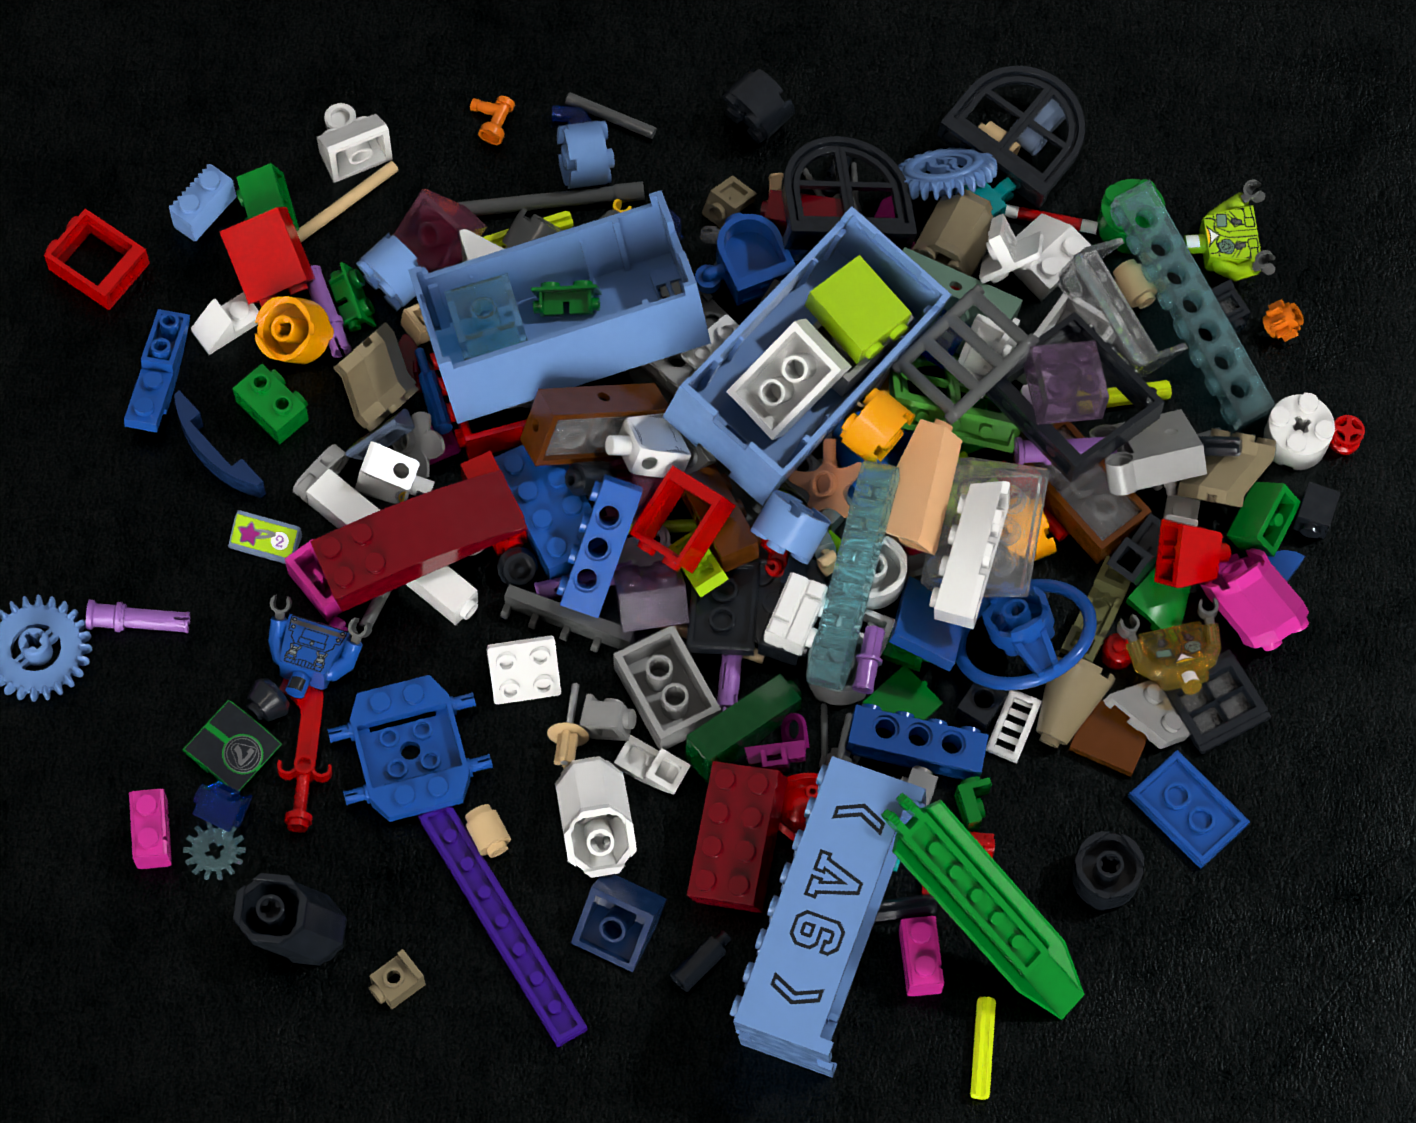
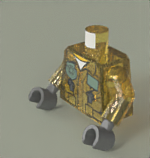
[1116,598,1221,695]

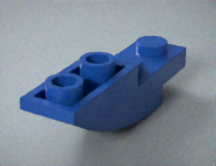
[124,309,190,433]

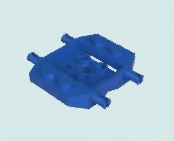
[327,675,493,822]

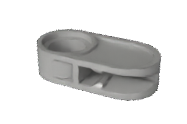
[293,444,349,503]

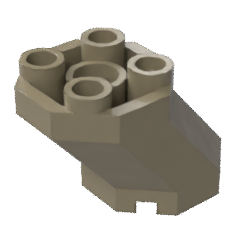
[912,189,993,277]
[333,322,419,432]
[1176,429,1276,508]

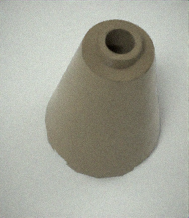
[1036,650,1116,748]

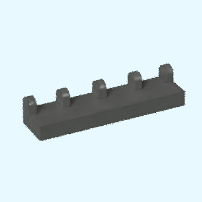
[500,584,635,653]

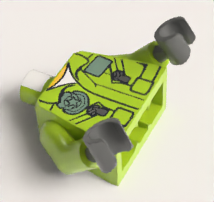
[1183,179,1276,281]

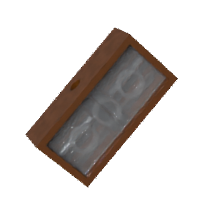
[520,383,669,466]
[1011,416,1152,564]

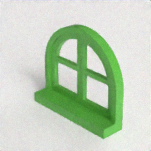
[888,350,1021,453]

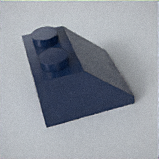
[571,874,667,972]

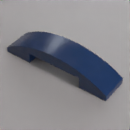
[174,391,266,498]

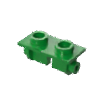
[329,262,376,332]
[531,280,602,317]

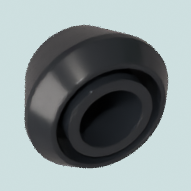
[246,678,290,722]

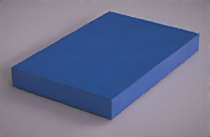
[889,576,963,671]
[1128,750,1250,869]

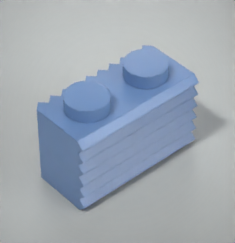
[169,164,237,242]

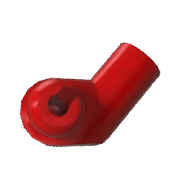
[760,538,789,578]

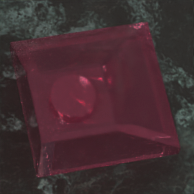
[394,189,487,273]

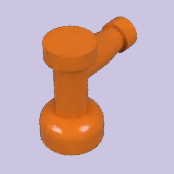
[470,96,515,145]

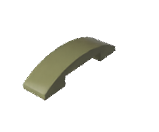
[1060,556,1132,663]

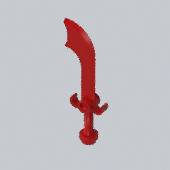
[277,678,332,833]

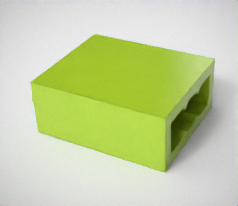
[804,255,912,364]

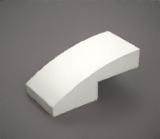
[613,735,691,795]

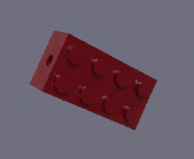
[687,761,788,913]

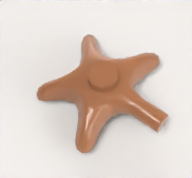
[788,438,865,519]

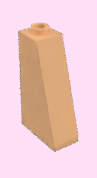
[867,419,962,555]

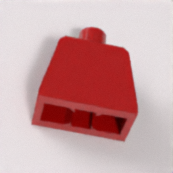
[1154,519,1231,588]

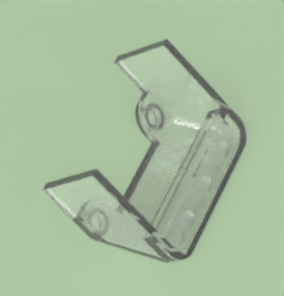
[1058,238,1188,377]

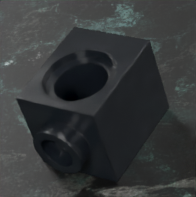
[955,682,1008,734]

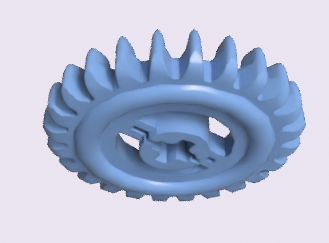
[898,147,997,201]
[0,595,92,702]

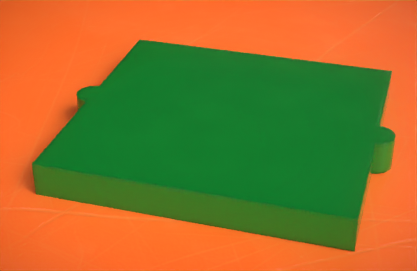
[862,665,943,732]

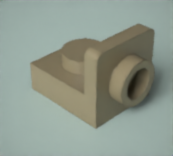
[702,175,757,228]

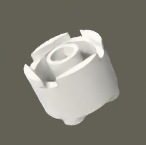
[1263,393,1335,470]
[838,533,907,611]

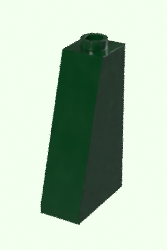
[686,674,802,783]

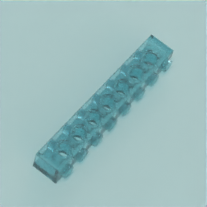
[1110,180,1276,430]

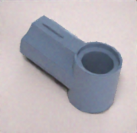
[1011,98,1066,156]

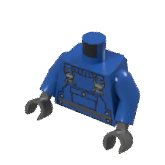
[268,594,372,699]

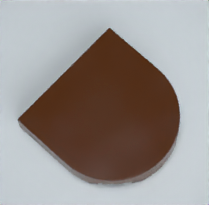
[1069,700,1147,777]

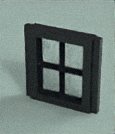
[1161,650,1271,755]

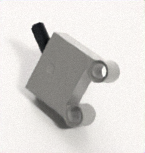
[1089,409,1242,496]

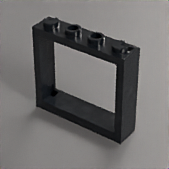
[986,312,1164,483]

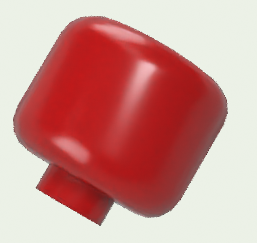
[1100,633,1134,670]

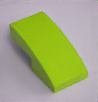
[668,529,729,597]

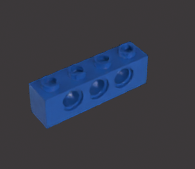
[556,474,643,618]
[845,704,989,780]

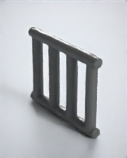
[891,284,1039,425]

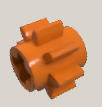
[1263,299,1304,342]

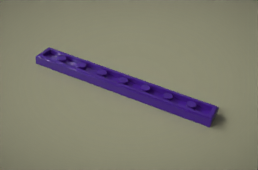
[418,806,588,1048]

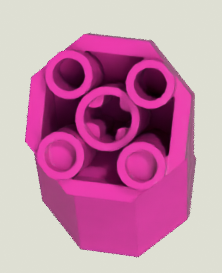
[1200,548,1309,652]

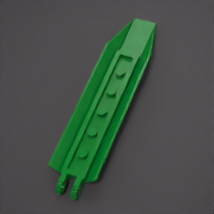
[881,793,1085,1020]

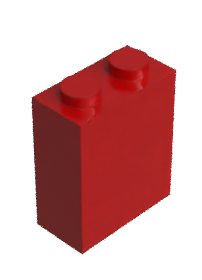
[219,207,315,307]

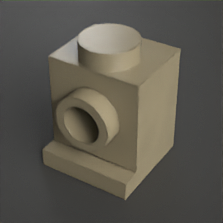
[369,949,426,1009]

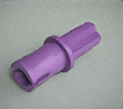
[852,625,885,694]

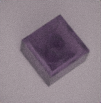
[1024,340,1109,425]
[613,560,690,632]

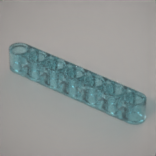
[807,460,900,691]

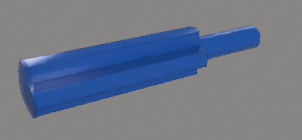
[415,347,453,435]

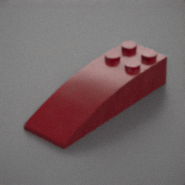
[310,470,528,612]

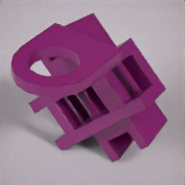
[744,713,810,773]

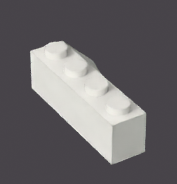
[929,481,1010,629]

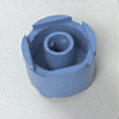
[557,121,615,189]
[356,233,429,311]
[750,490,831,565]

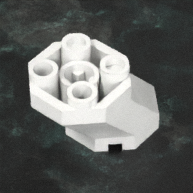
[555,756,637,878]

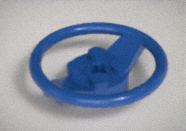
[955,579,1097,691]

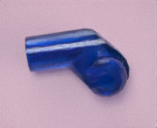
[552,105,592,124]

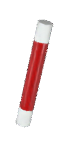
[1005,204,1098,234]

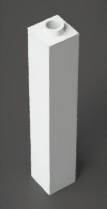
[306,469,478,626]

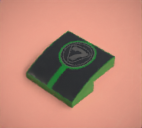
[182,700,282,795]

